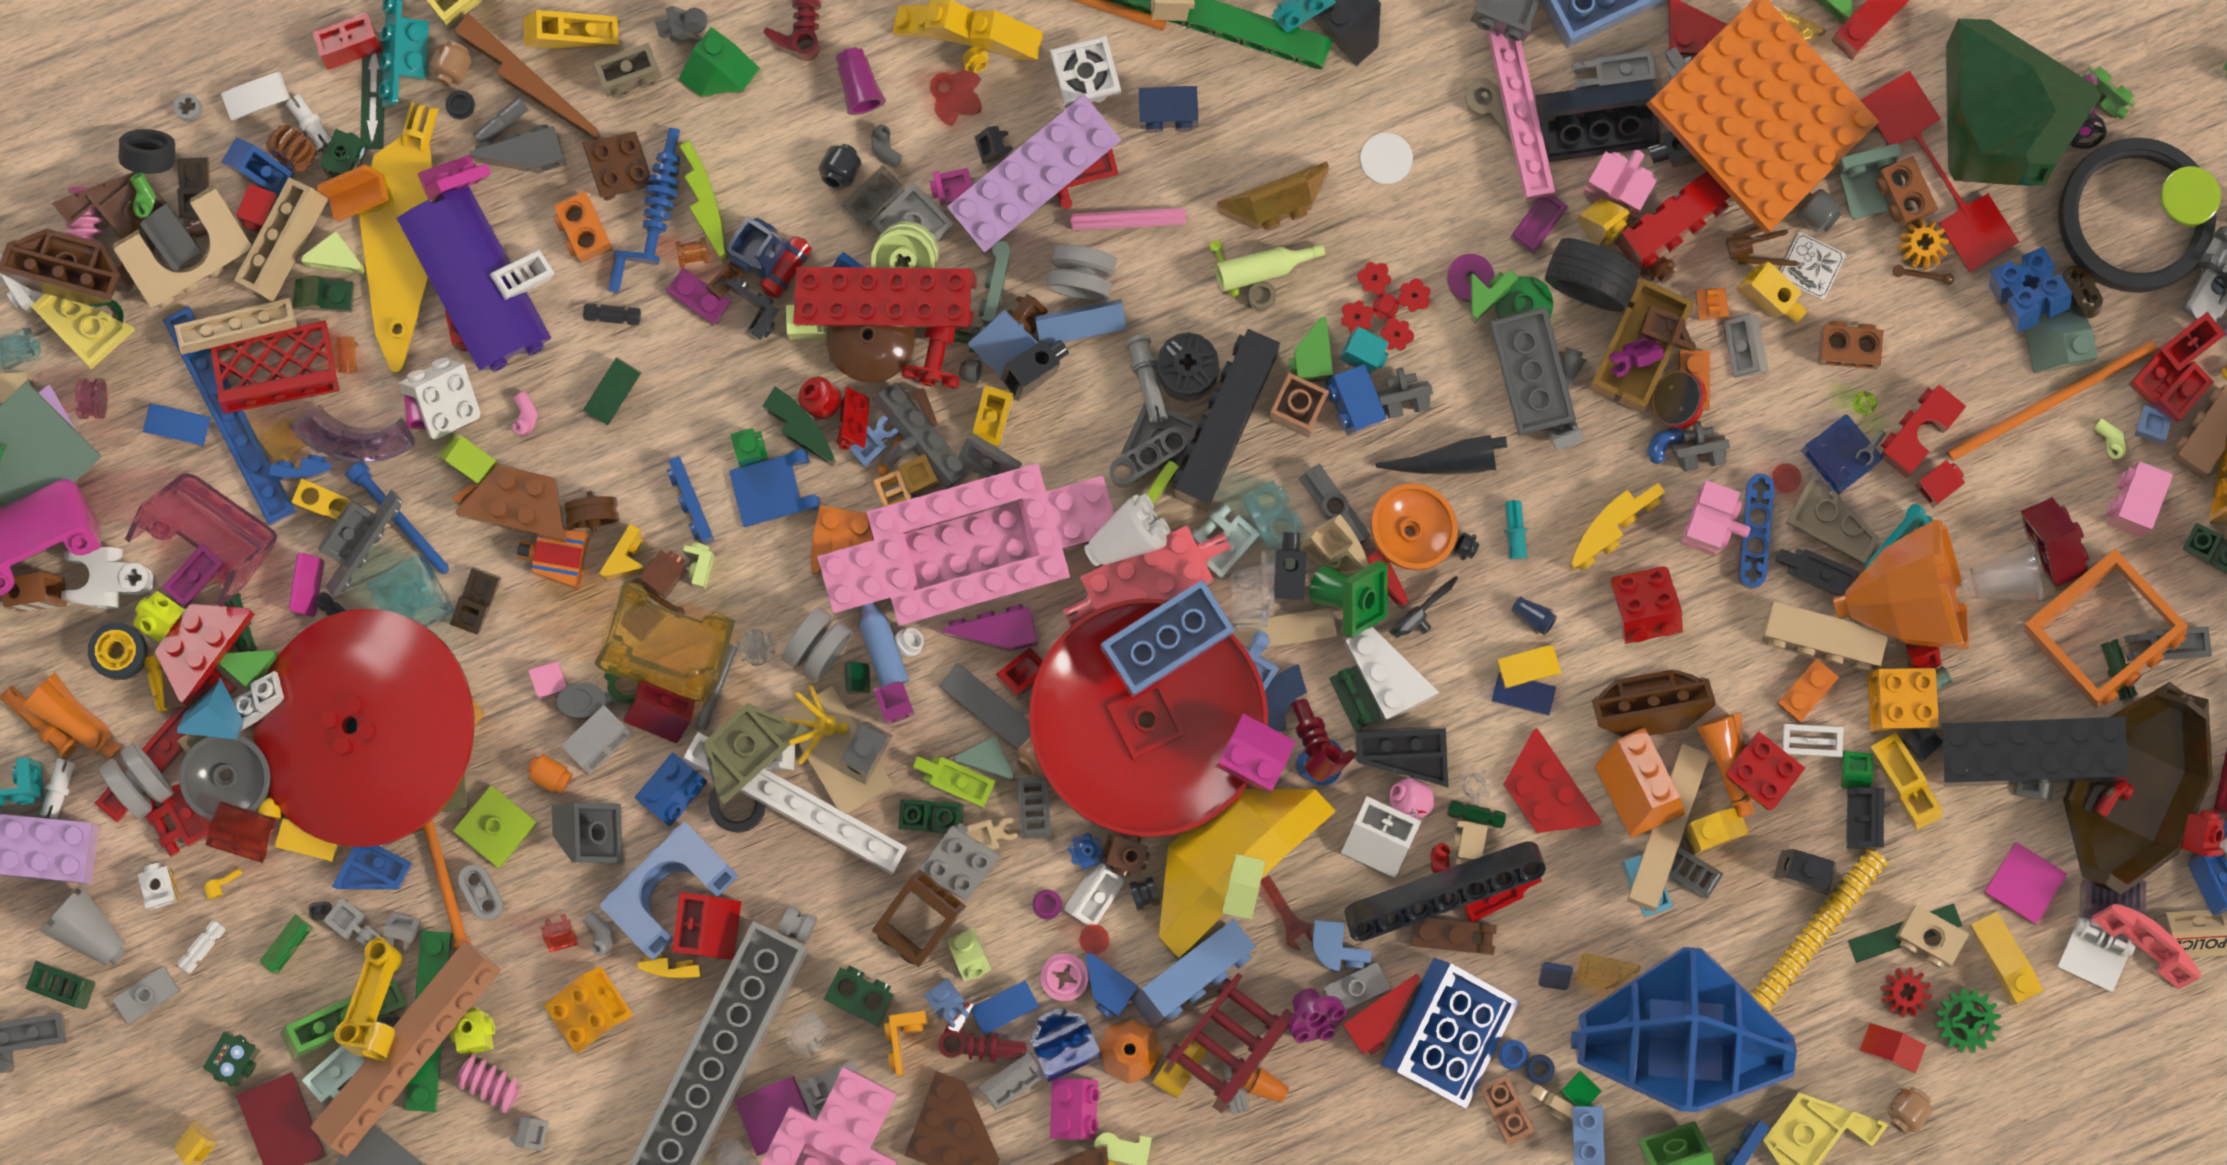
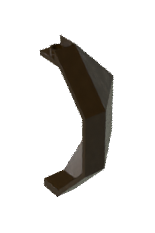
[2063,681,2213,895]

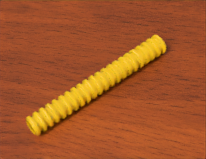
[1750,848,1888,1012]

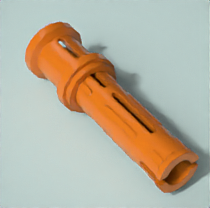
[0,685,80,760]

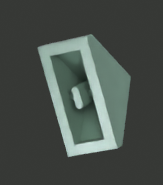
[955,736,1015,782]

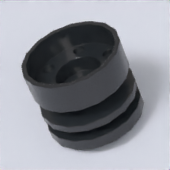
[1157,332,1219,402]

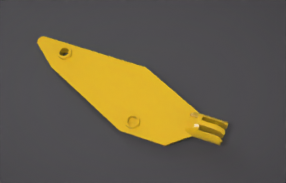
[359,102,439,373]

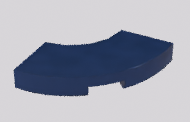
[1265,664,1307,732]

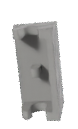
[561,705,632,775]

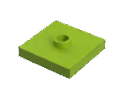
[453,785,538,869]

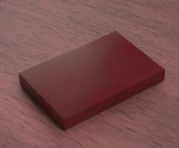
[236,1072,326,1165]

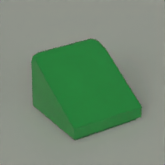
[1840,751,1873,789]
[1560,1070,1602,1107]

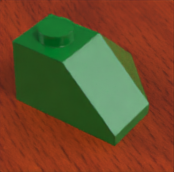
[678,27,760,97]

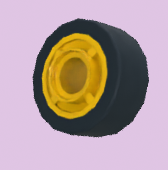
[88,623,148,680]

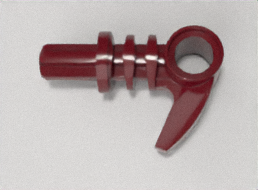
[763,0,821,61]
[1293,698,1355,782]
[938,1002,1027,1063]

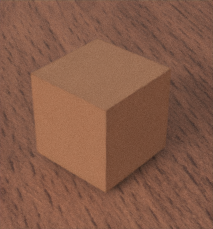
[1269,373,1329,438]

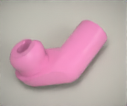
[512,391,538,436]

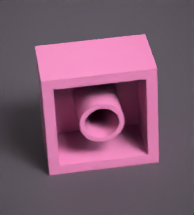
[2106,461,2173,537]

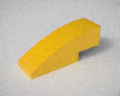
[1870,732,1942,831]
[174,1120,218,1165]

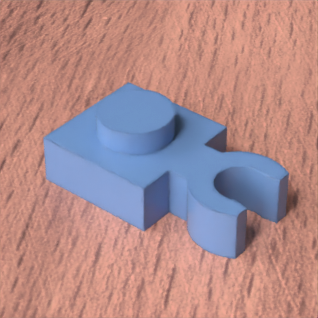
[2135,404,2172,445]
[849,416,899,468]
[924,977,969,1028]

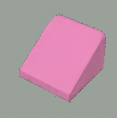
[528,662,567,700]

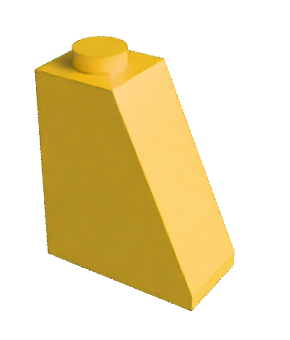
[1684,807,1749,855]

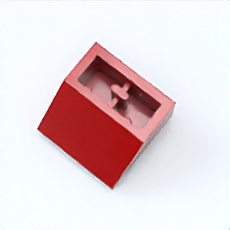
[672,892,742,960]

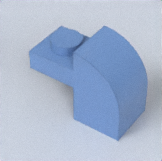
[1312,920,1372,973]

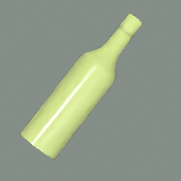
[1215,244,1325,292]

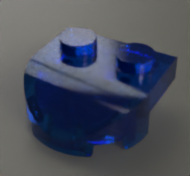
[1031,1008,1102,1082]

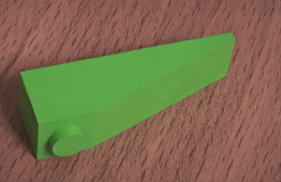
[280,978,407,1060]

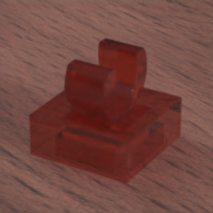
[541,914,579,953]

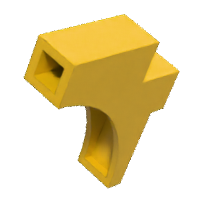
[892,0,1043,60]

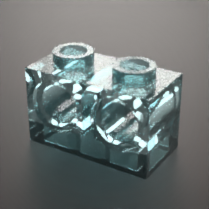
[1242,480,1303,553]

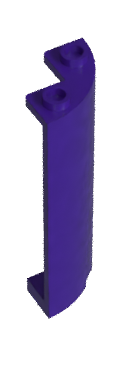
[397,187,552,372]

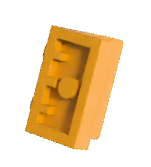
[1867,668,1939,732]
[544,966,634,1054]
[884,1011,929,1077]

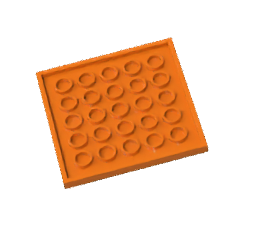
[1646,0,1879,234]

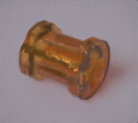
[676,237,709,268]

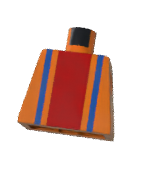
[517,530,590,590]

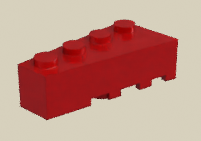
[1615,171,1732,270]

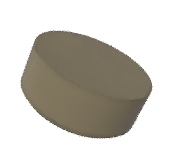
[1247,281,1276,312]

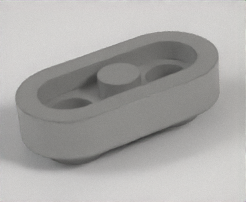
[458,864,504,921]

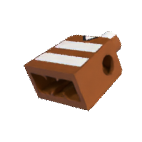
[0,571,67,612]

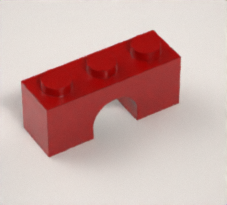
[1879,384,1967,478]

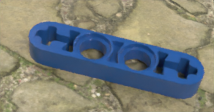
[1738,474,1774,589]

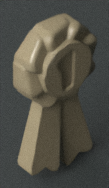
[1465,79,1511,141]

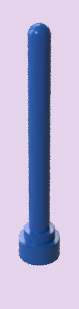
[345,460,449,574]

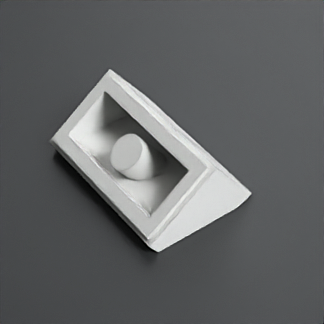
[1064,862,1126,930]

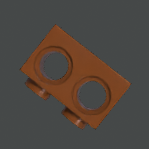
[1876,156,1938,228]
[1818,321,1884,370]

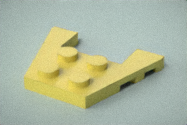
[1762,1092,1888,1165]

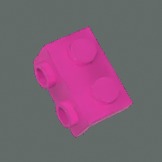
[1050,1078,1100,1140]

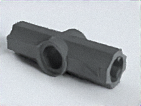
[1299,463,1371,544]

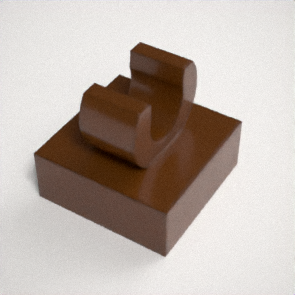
[1008,294,1048,335]

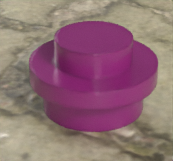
[1032,890,1062,920]

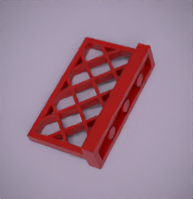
[210,321,340,414]

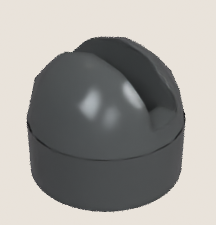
[958,359,982,384]

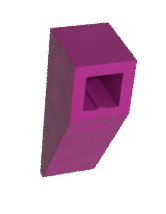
[943,604,1038,652]

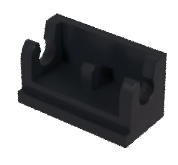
[1846,787,1884,850]

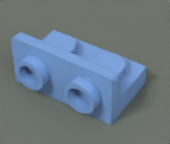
[1572,1106,1605,1165]

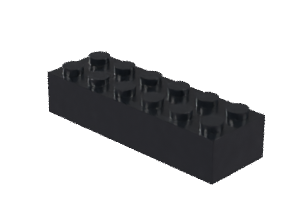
[1172,329,1280,512]
[1942,717,2128,787]

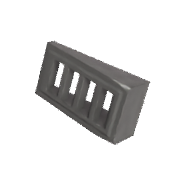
[1017,776,1051,839]
[1669,846,1724,900]

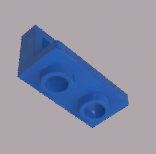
[634,752,707,826]

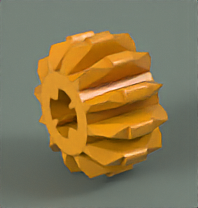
[1898,219,1949,270]

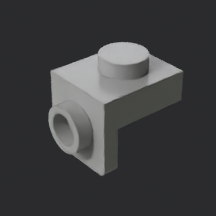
[1545,422,1584,451]

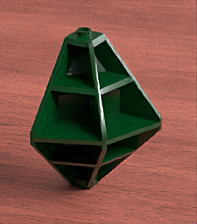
[1946,18,2101,186]

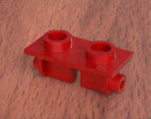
[836,386,870,450]

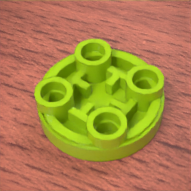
[2158,166,2221,228]

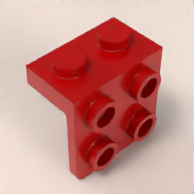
[1611,566,1683,644]
[1726,731,1805,811]

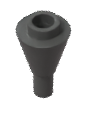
[1559,347,1587,388]

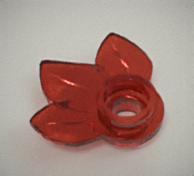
[930,70,982,126]

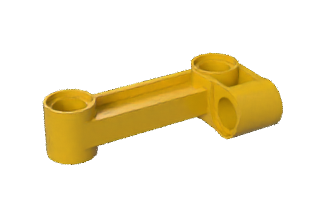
[334,937,403,1061]

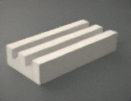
[1782,724,1844,758]

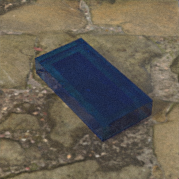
[1491,672,1556,716]

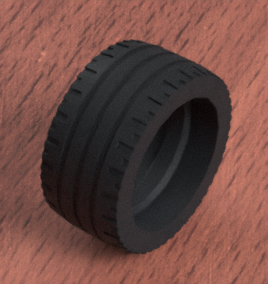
[1545,238,1640,312]

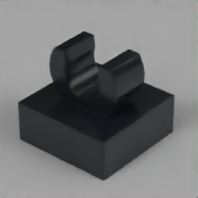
[975,125,1013,164]

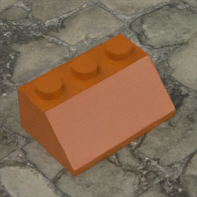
[1595,727,1685,838]

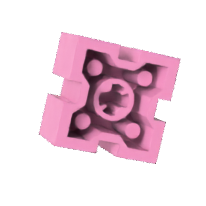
[1583,150,1657,222]
[1680,480,1751,556]

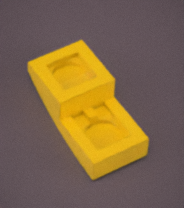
[1497,645,1561,689]

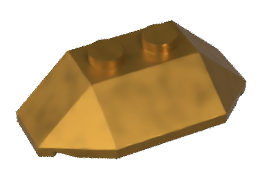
[1217,161,1329,231]

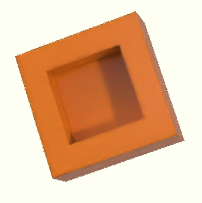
[1695,287,1729,321]

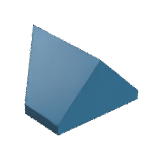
[177,678,243,740]

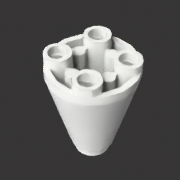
[1084,493,1170,566]

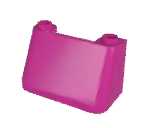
[0,479,101,596]

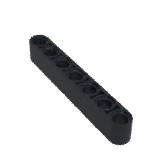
[1344,841,1546,941]

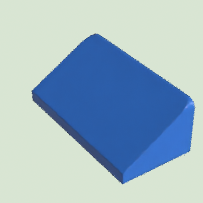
[2188,854,2227,915]

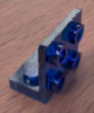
[1800,414,1883,495]

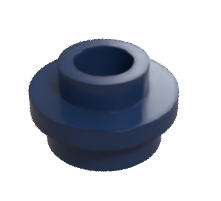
[1524,1054,1555,1084]

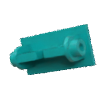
[1272,0,1336,33]

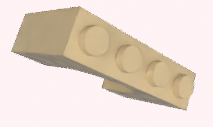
[113,184,252,308]

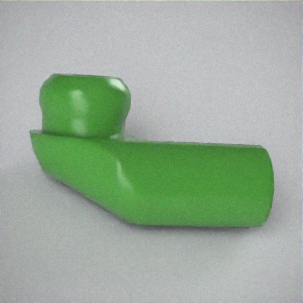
[130,172,156,218]

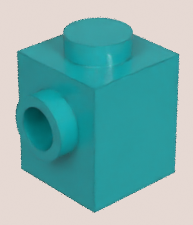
[1339,326,1389,375]

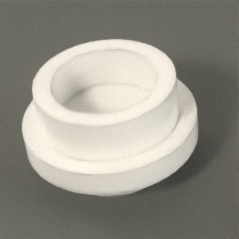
[895,628,924,657]

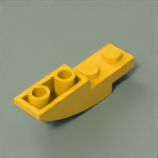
[1569,483,1665,572]

